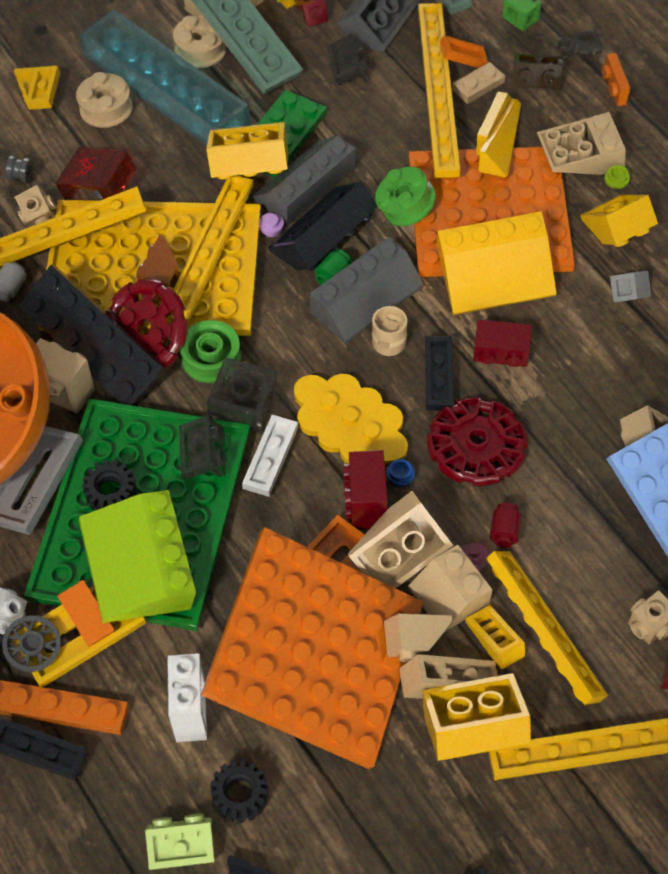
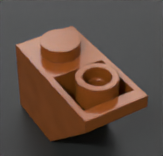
[136,235,180,297]

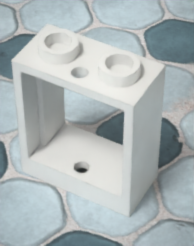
[168,654,207,742]

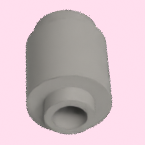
[0,262,27,302]

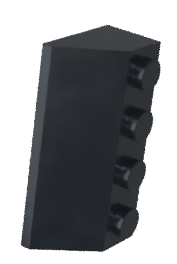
[268,181,378,271]

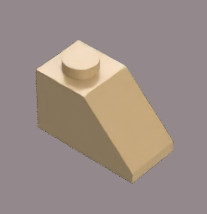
[384,614,452,662]

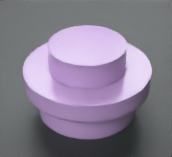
[259,213,284,237]

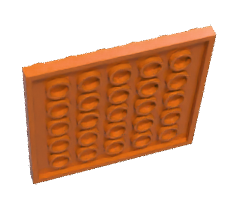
[409,147,575,277]
[201,527,423,769]

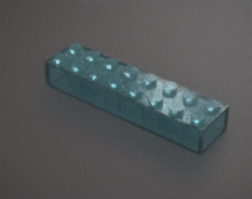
[79,10,250,146]

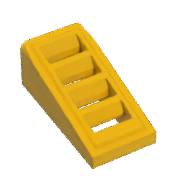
[465,605,525,670]

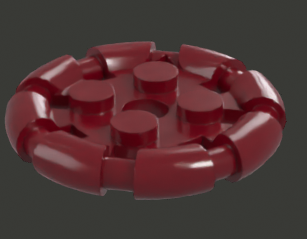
[105,278,188,370]
[427,397,528,487]

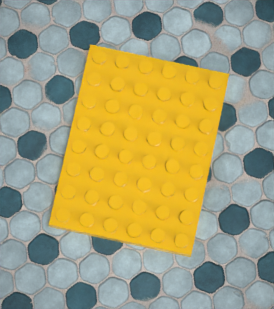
[37,200,261,336]

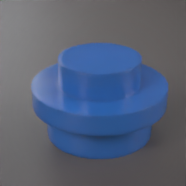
[386,459,415,487]

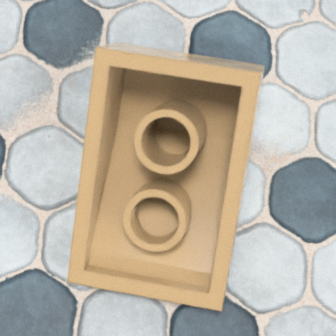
[348,491,453,588]

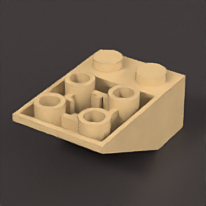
[537,112,626,175]

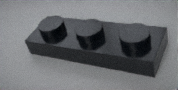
[425,336,454,411]
[0,718,89,781]

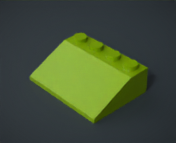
[79,490,196,623]

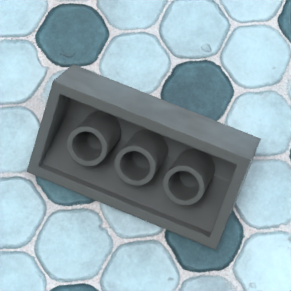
[337,0,420,52]
[251,136,356,226]
[310,237,424,344]

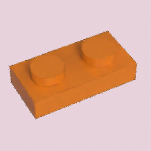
[602,53,630,106]

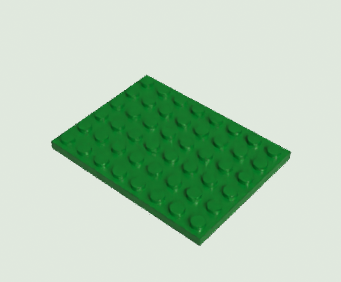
[24,399,251,631]

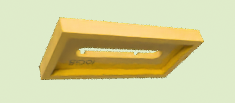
[11,585,146,687]

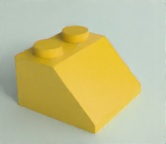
[580,194,658,247]

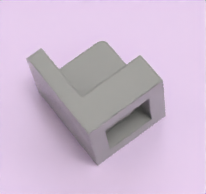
[610,271,651,302]

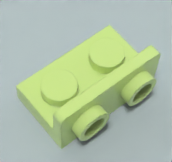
[145,813,215,870]

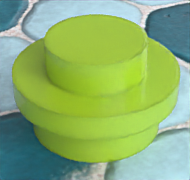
[604,165,630,189]

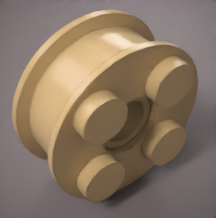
[173,15,226,68]
[76,72,133,128]

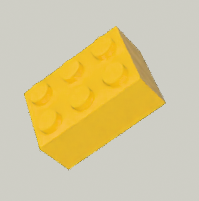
[206,122,289,179]
[422,673,531,761]

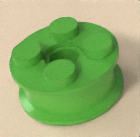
[375,167,436,226]
[180,320,241,383]

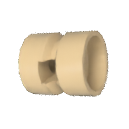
[372,306,408,356]

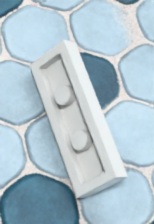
[242,415,298,497]

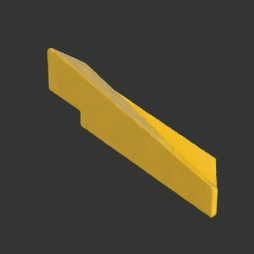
[476,92,521,177]

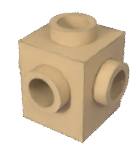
[15,185,57,226]
[628,590,668,645]

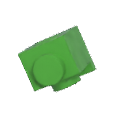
[503,0,541,31]

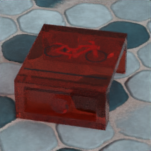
[55,147,137,200]

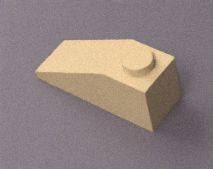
[399,654,498,699]

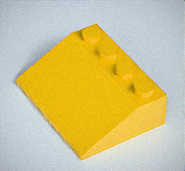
[436,211,556,316]

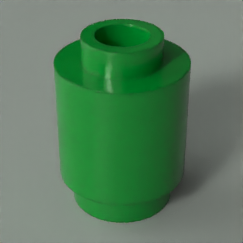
[314,249,352,285]

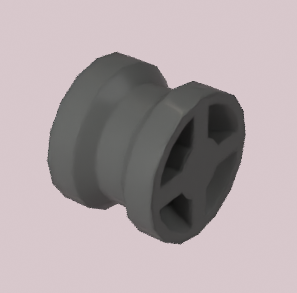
[6,155,34,183]

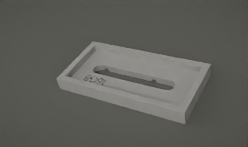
[0,426,83,535]

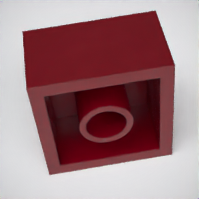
[343,450,387,530]

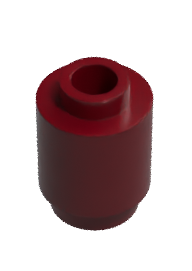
[489,503,521,548]

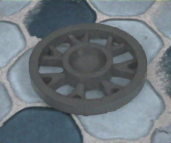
[2,615,61,672]

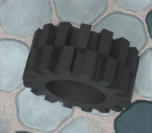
[82,460,137,510]
[210,759,269,823]

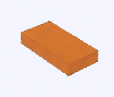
[440,36,488,68]
[57,580,115,647]

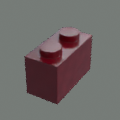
[473,320,532,367]

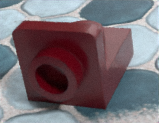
[294,0,329,27]

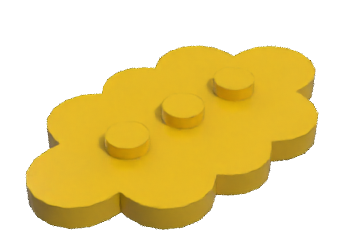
[294,374,408,466]

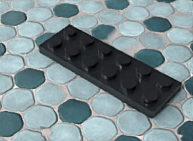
[19,265,166,406]

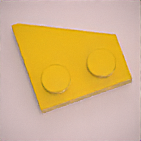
[14,66,61,110]

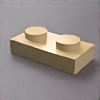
[452,62,505,104]

